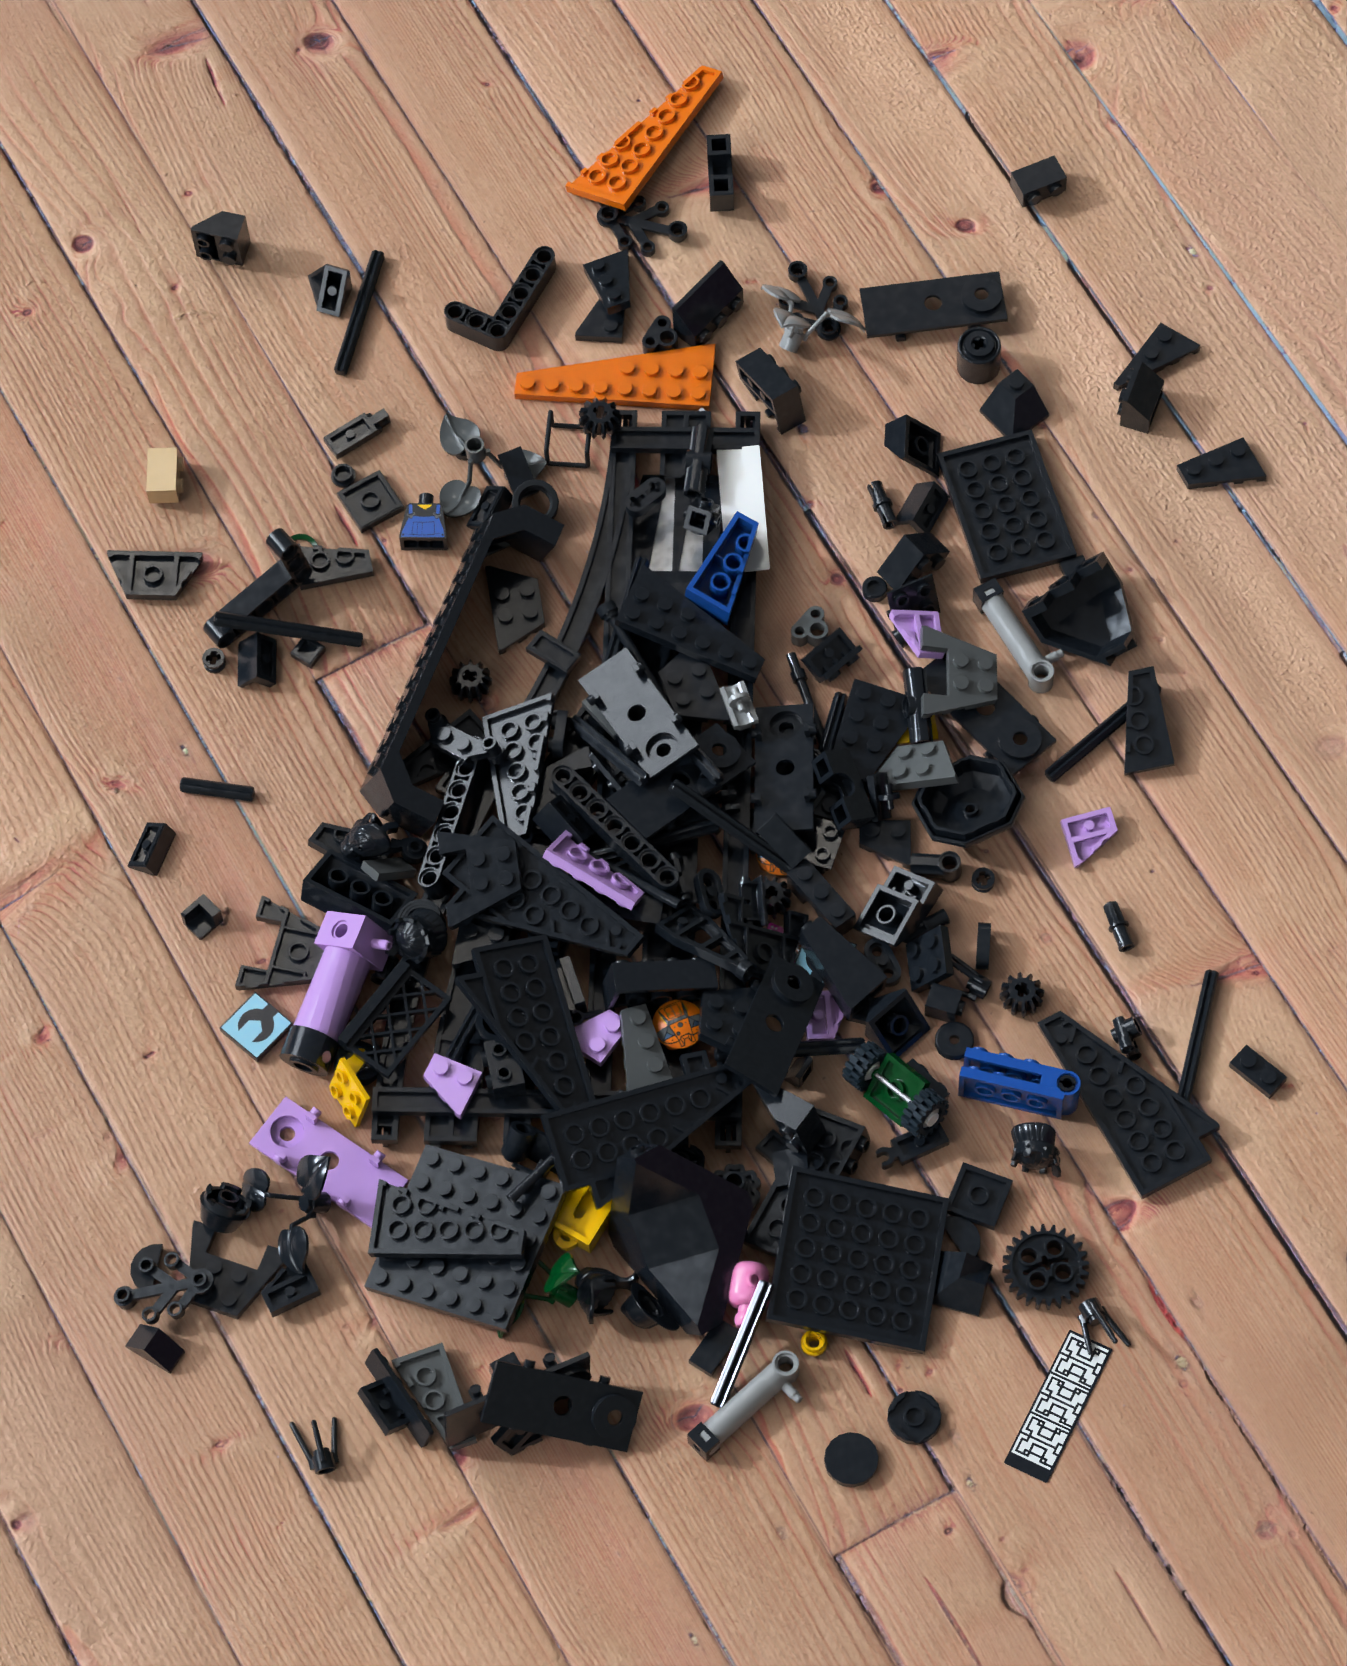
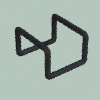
[544,410,591,468]

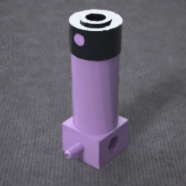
[280,911,393,1076]

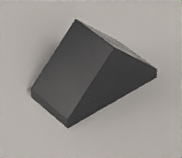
[125,1324,185,1374]

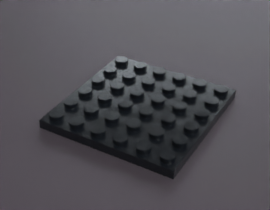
[364,1144,568,1333]
[765,1166,949,1354]

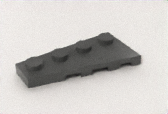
[620,1003,672,1091]
[391,1343,477,1452]

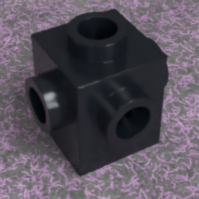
[683,497,721,535]

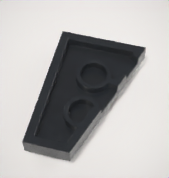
[298,544,374,590]

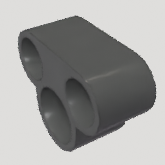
[791,606,828,647]

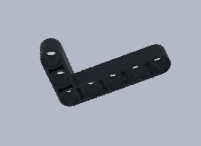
[444,246,556,351]
[203,528,312,648]

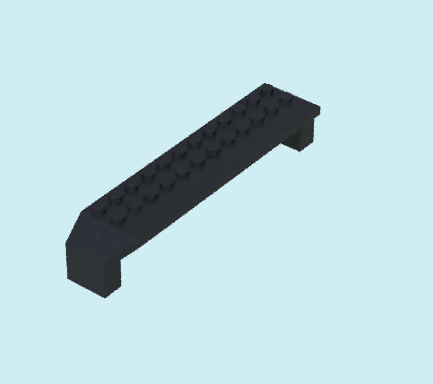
[360,504,564,837]

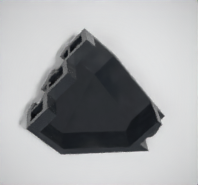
[1022,552,1137,666]

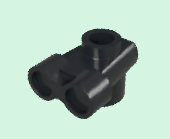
[1110,1016,1142,1061]

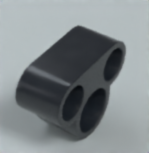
[642,315,678,354]

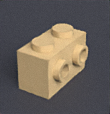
[146,447,184,503]

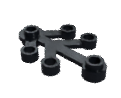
[597,195,688,257]
[779,261,848,341]
[114,1252,214,1325]

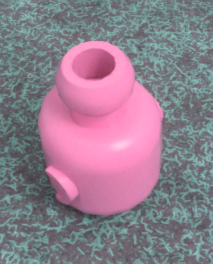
[728,1261,770,1328]

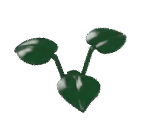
[497,1252,580,1339]

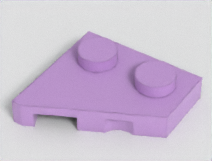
[805,991,844,1041]

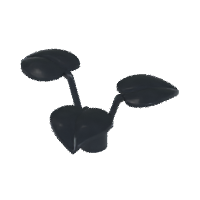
[242,1155,331,1274]

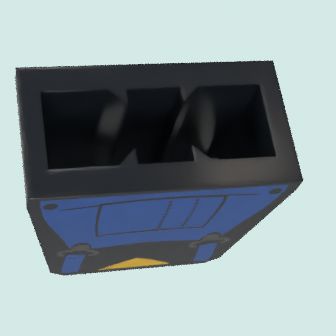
[399,493,448,550]

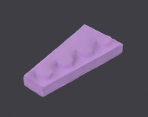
[542,830,645,910]

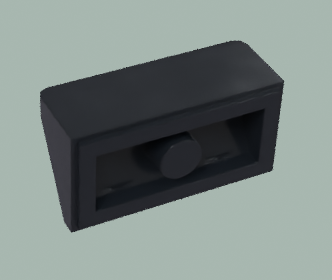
[466,486,513,530]
[128,822,176,876]

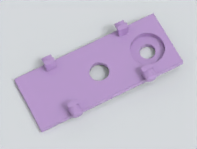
[249,1096,409,1228]

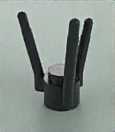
[929,954,992,1002]
[1077,1297,1131,1355]
[289,1417,340,1475]

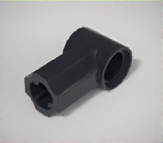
[910,851,962,883]

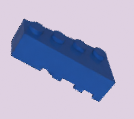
[685,511,759,625]

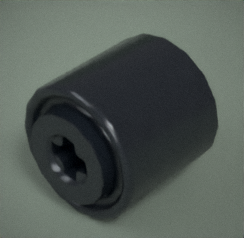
[956,327,1001,384]

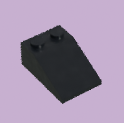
[753,1085,826,1155]

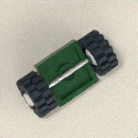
[842,1041,949,1139]

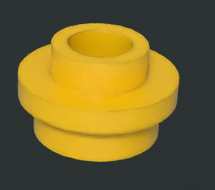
[801,1331,828,1357]

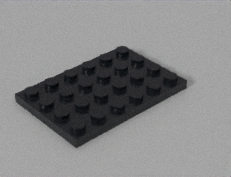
[937,429,1077,583]

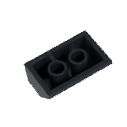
[672,260,744,347]

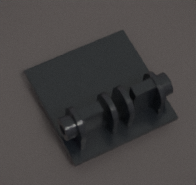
[886,573,941,630]
[796,817,845,874]

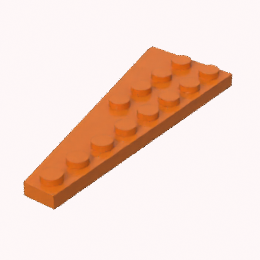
[565,65,724,211]
[514,344,716,411]

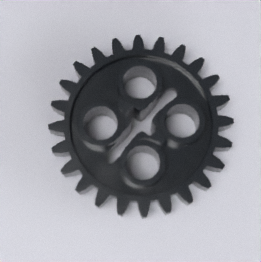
[1002,1224,1090,1310]

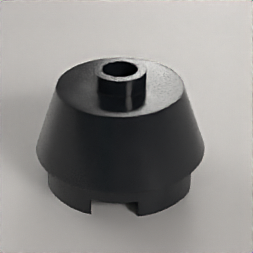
[200,1182,252,1233]

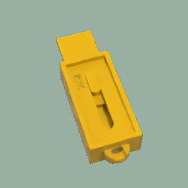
[551,1186,612,1254]

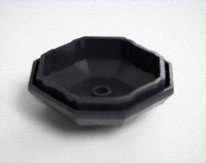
[911,755,1026,848]

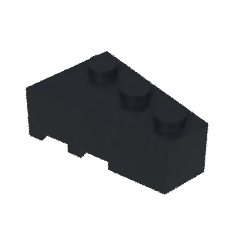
[735,348,806,435]

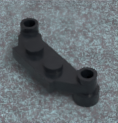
[425,708,507,765]

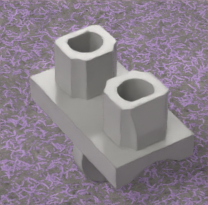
[720,681,759,731]

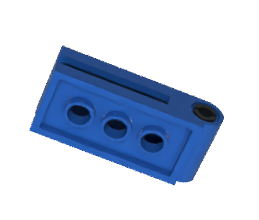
[958,1047,1081,1120]

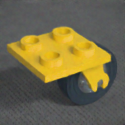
[329,1041,380,1127]

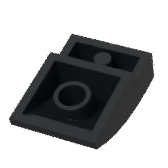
[853,865,943,947]

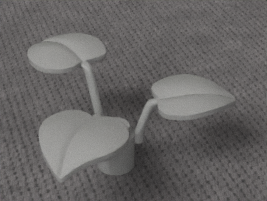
[761,284,866,353]

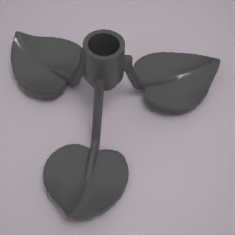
[439,413,547,517]

